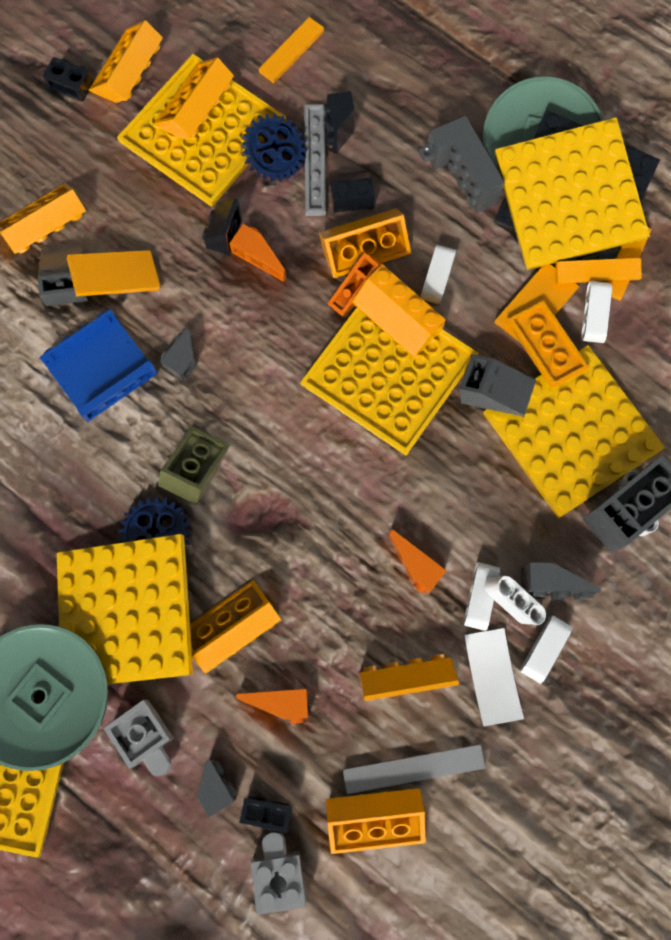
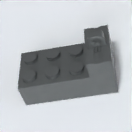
[419,116,505,213]
[582,455,671,553]

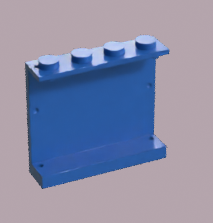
[39,309,158,423]

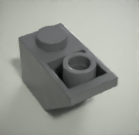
[160,328,196,382]
[197,758,237,817]

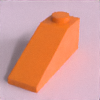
[230,224,286,282]
[327,252,388,317]
[388,529,447,594]
[236,689,309,724]

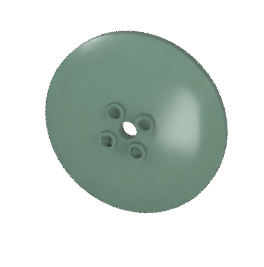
[482,77,604,174]
[0,624,108,771]

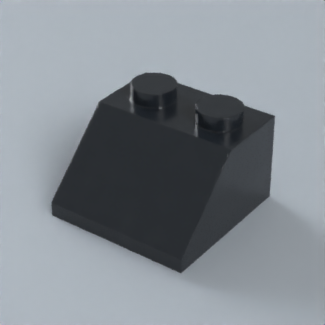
[328,170,375,213]
[202,198,243,255]

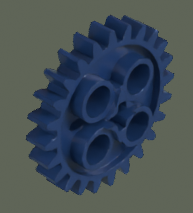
[240,113,307,183]
[118,497,192,553]

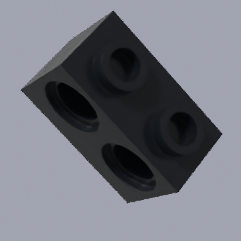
[43,57,93,101]
[239,795,293,833]

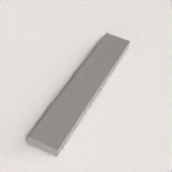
[304,104,326,216]
[343,744,486,794]

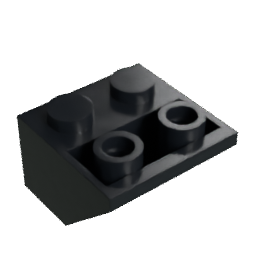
[323,91,354,154]

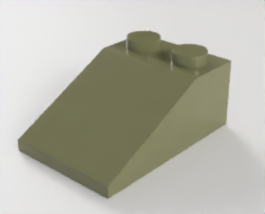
[158,426,230,505]

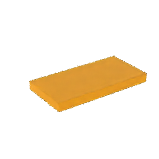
[67,250,160,297]
[494,264,580,343]
[506,300,590,390]

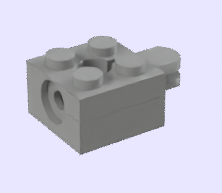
[103,700,174,776]
[251,831,307,915]

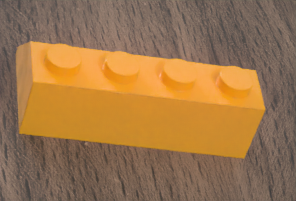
[89,20,163,103]
[154,57,234,139]
[0,183,86,254]
[319,208,411,278]
[352,264,446,358]
[190,580,281,674]
[359,654,459,701]
[325,788,426,854]

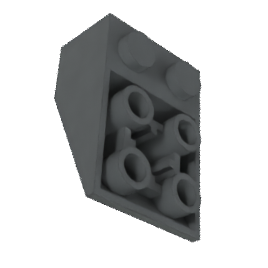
[38,243,88,306]
[459,354,536,417]
[521,562,601,601]

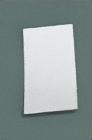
[464,628,524,727]

